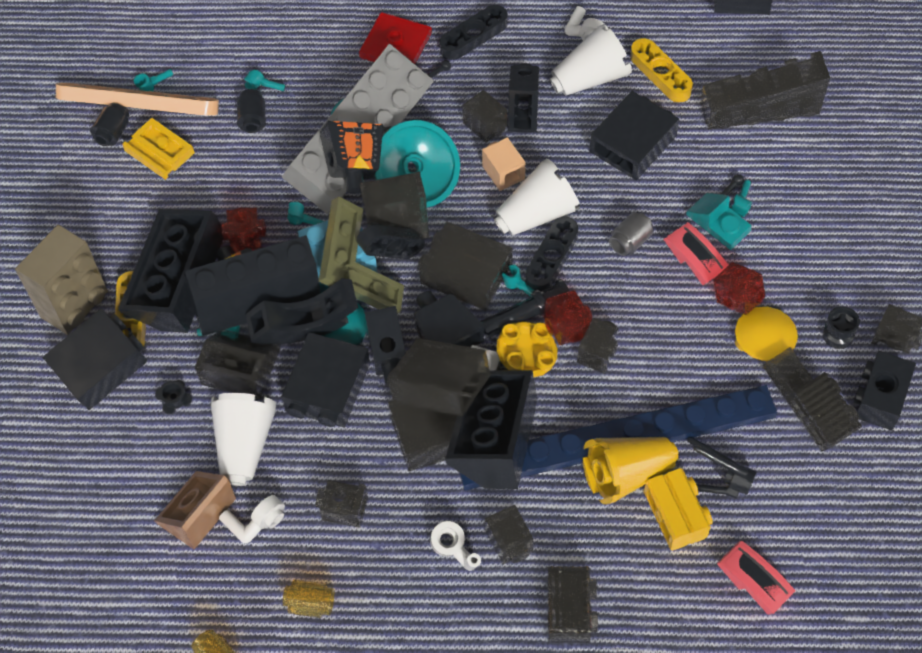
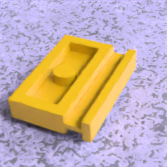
[122,118,195,180]

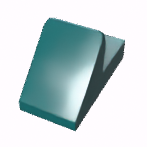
[686,193,752,250]

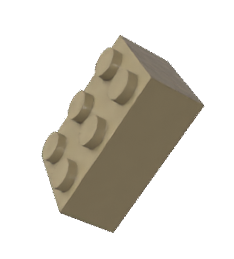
[15,225,108,335]

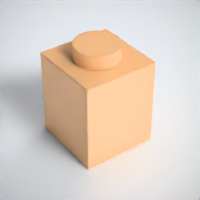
[482,137,525,191]

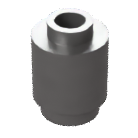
[609,212,653,256]

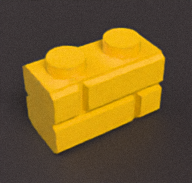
[644,468,713,551]

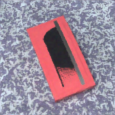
[663,222,730,285]
[717,541,796,615]

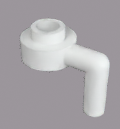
[565,6,608,41]
[219,495,285,543]
[430,521,481,571]

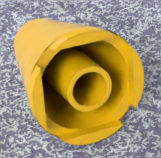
[583,437,678,505]

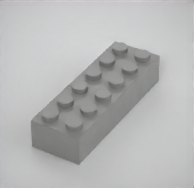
[281,44,434,214]

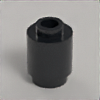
[237,89,266,133]
[90,103,129,146]

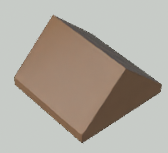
[154,471,236,549]

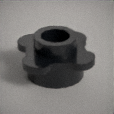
[155,380,192,414]

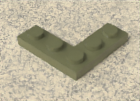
[319,196,404,313]

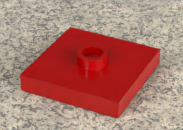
[359,12,432,64]

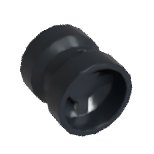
[822,306,860,349]

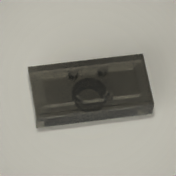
[762,347,827,419]

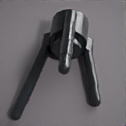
[687,437,756,499]

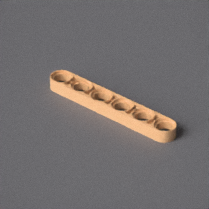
[55,83,219,115]

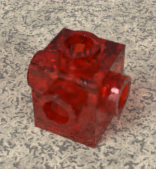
[222,207,266,253]
[713,262,765,315]
[544,290,592,345]

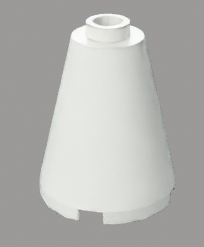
[549,24,632,96]
[494,159,580,236]
[211,393,276,486]

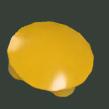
[735,306,798,365]
[497,321,557,377]

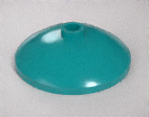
[374,120,460,209]

